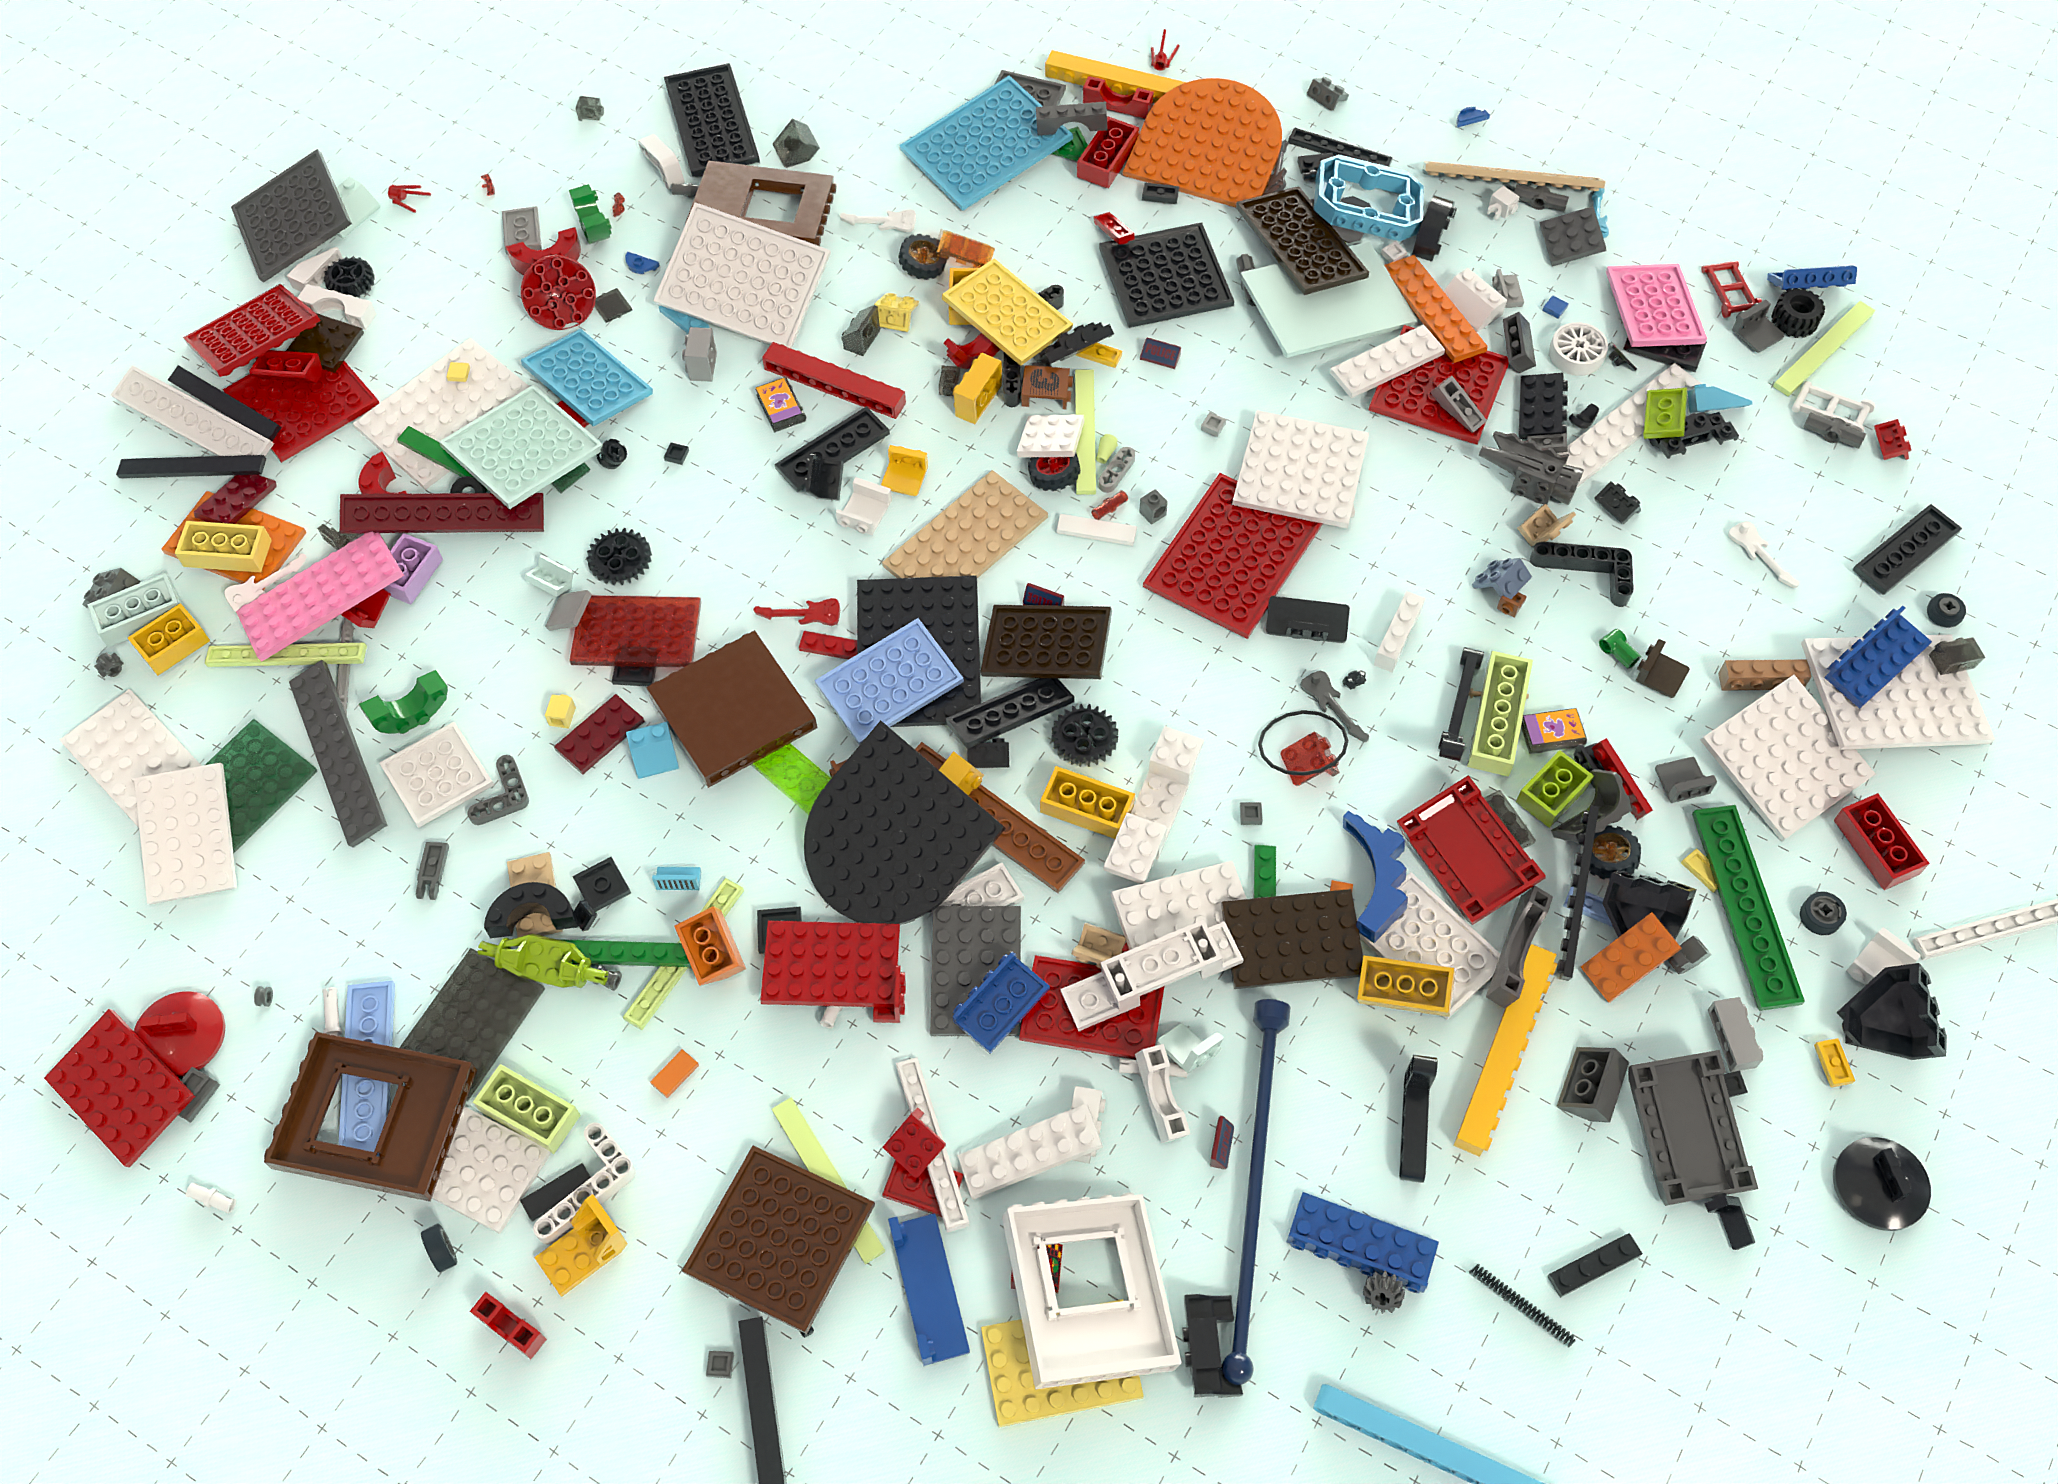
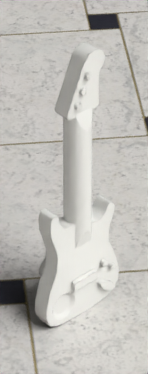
[840,209,916,233]
[1728,521,1800,588]
[224,553,307,612]

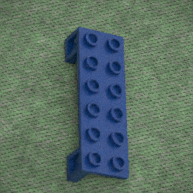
[888,1214,970,1366]

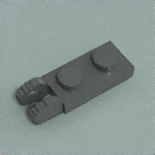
[415,842,449,900]

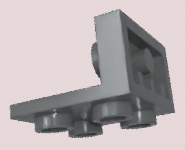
[1655,757,1717,803]

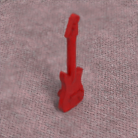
[753,598,841,626]

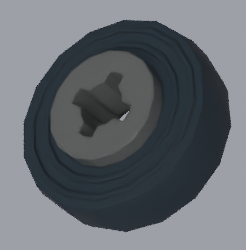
[1927,593,1966,628]

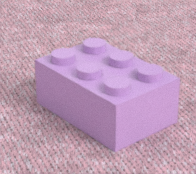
[384,533,443,605]

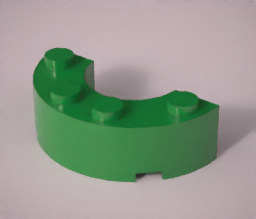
[569,184,612,244]
[359,670,448,734]

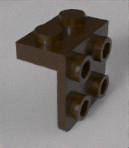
[1635,639,1690,698]

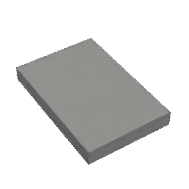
[502,206,542,254]

